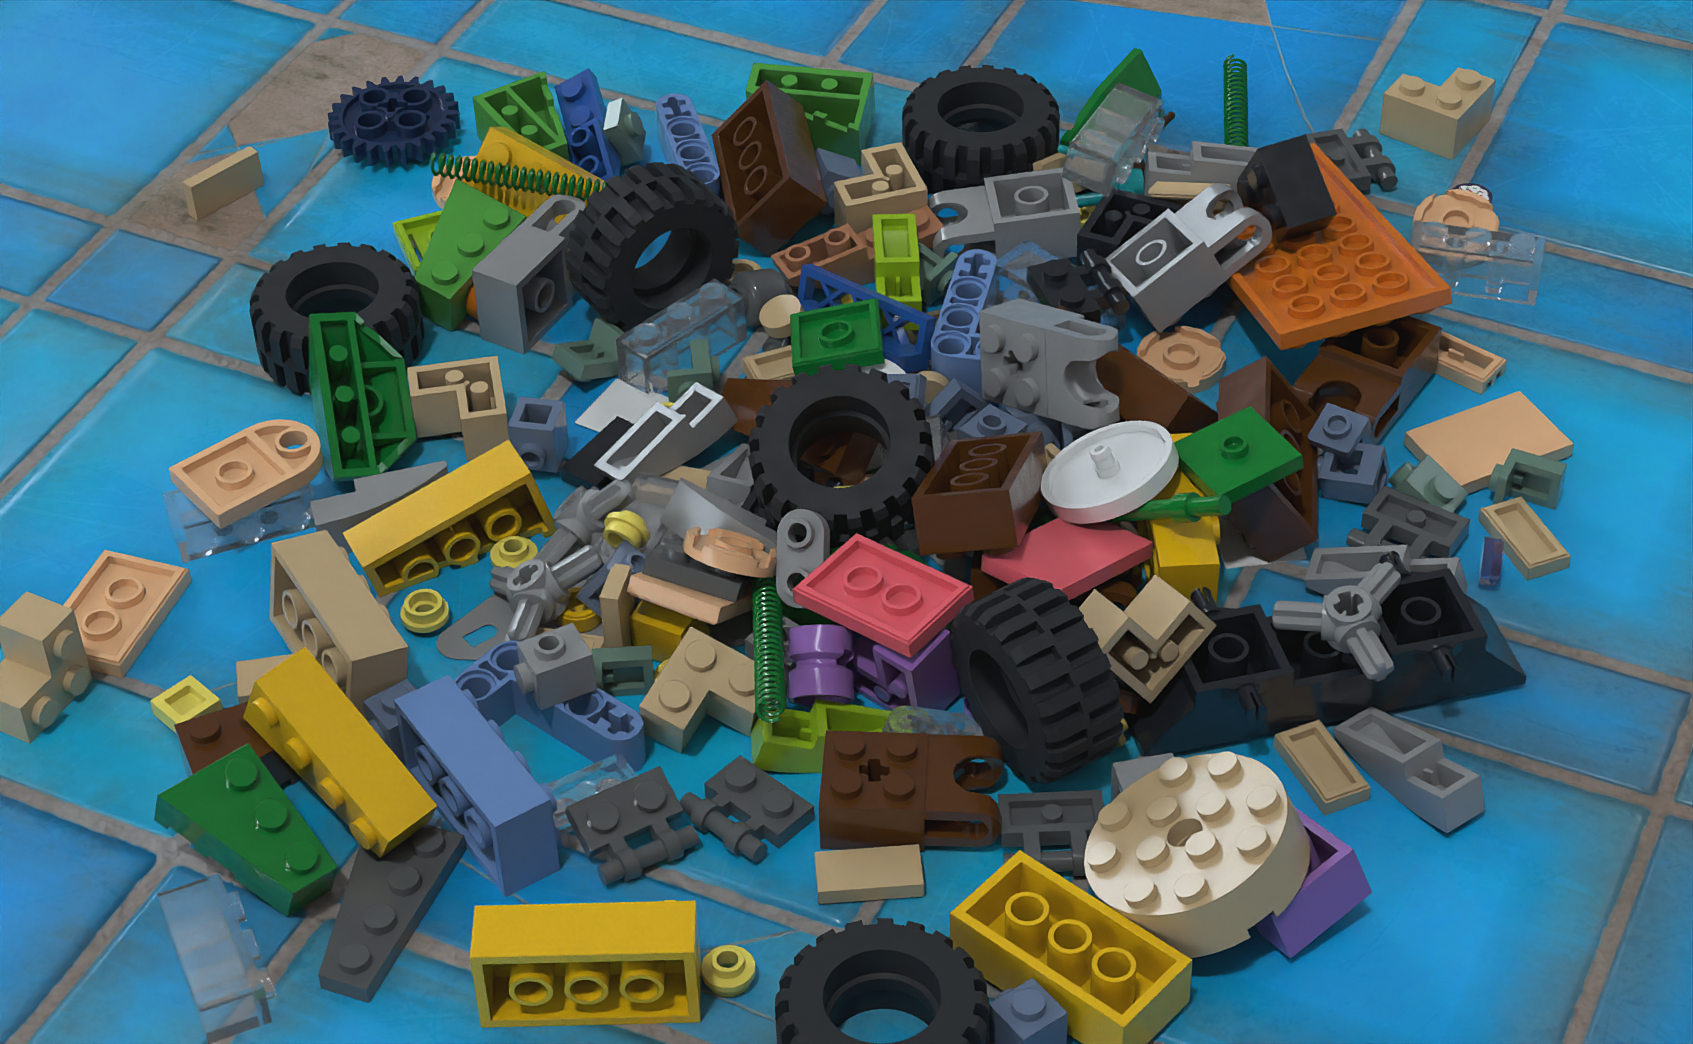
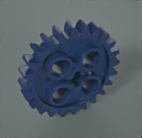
[328,76,461,168]

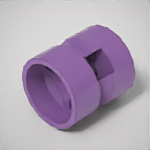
[788,624,854,706]

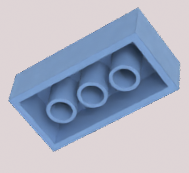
[394,675,562,897]

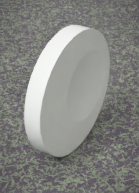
[1041,421,1179,524]

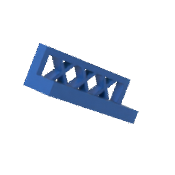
[797,264,937,373]

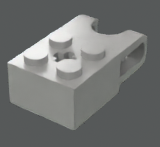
[928,167,1081,267]
[1105,183,1272,333]
[472,194,586,355]
[979,298,1120,429]

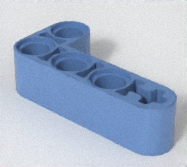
[656,93,722,199]
[931,249,997,395]
[454,641,647,775]

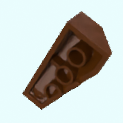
[720,378,878,485]

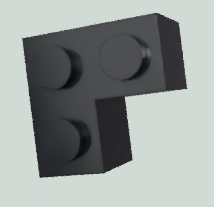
[1237,134,1337,243]
[1076,187,1184,267]

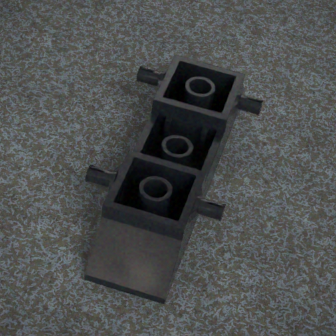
[1115,551,1527,757]

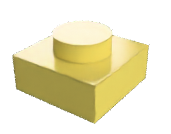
[150,675,223,733]

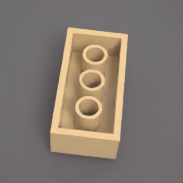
[269,530,409,719]

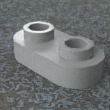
[776,509,830,609]

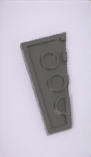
[318,824,466,1003]

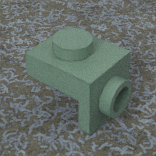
[603,98,646,166]
[918,243,959,306]
[552,318,630,382]
[667,338,721,403]
[1488,448,1567,510]
[1388,454,1469,513]
[592,645,654,697]

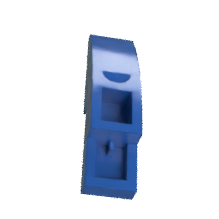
[554,68,621,181]

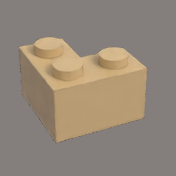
[1379,67,1496,160]
[834,142,928,234]
[407,356,509,461]
[1079,574,1217,704]
[0,591,93,744]
[639,627,776,753]

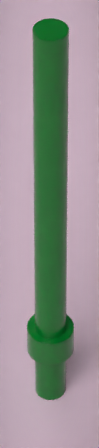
[1029,492,1231,527]

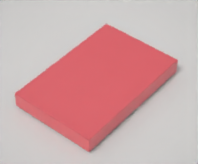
[981,518,1153,601]
[792,533,974,658]

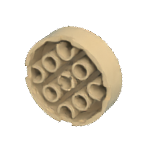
[1084,751,1310,958]

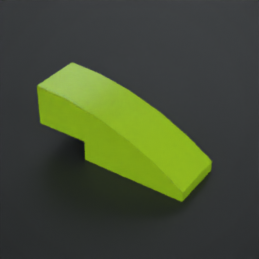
[872,213,922,331]
[751,699,914,773]

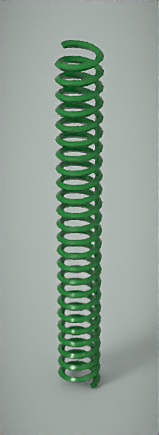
[1223,54,1249,147]
[430,152,607,203]
[752,575,786,723]

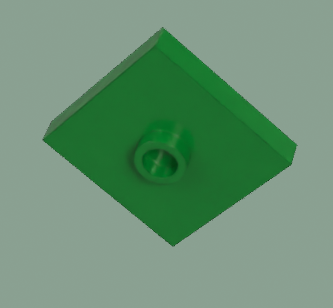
[790,298,885,376]
[1174,406,1304,504]

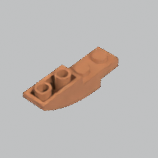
[771,205,944,289]

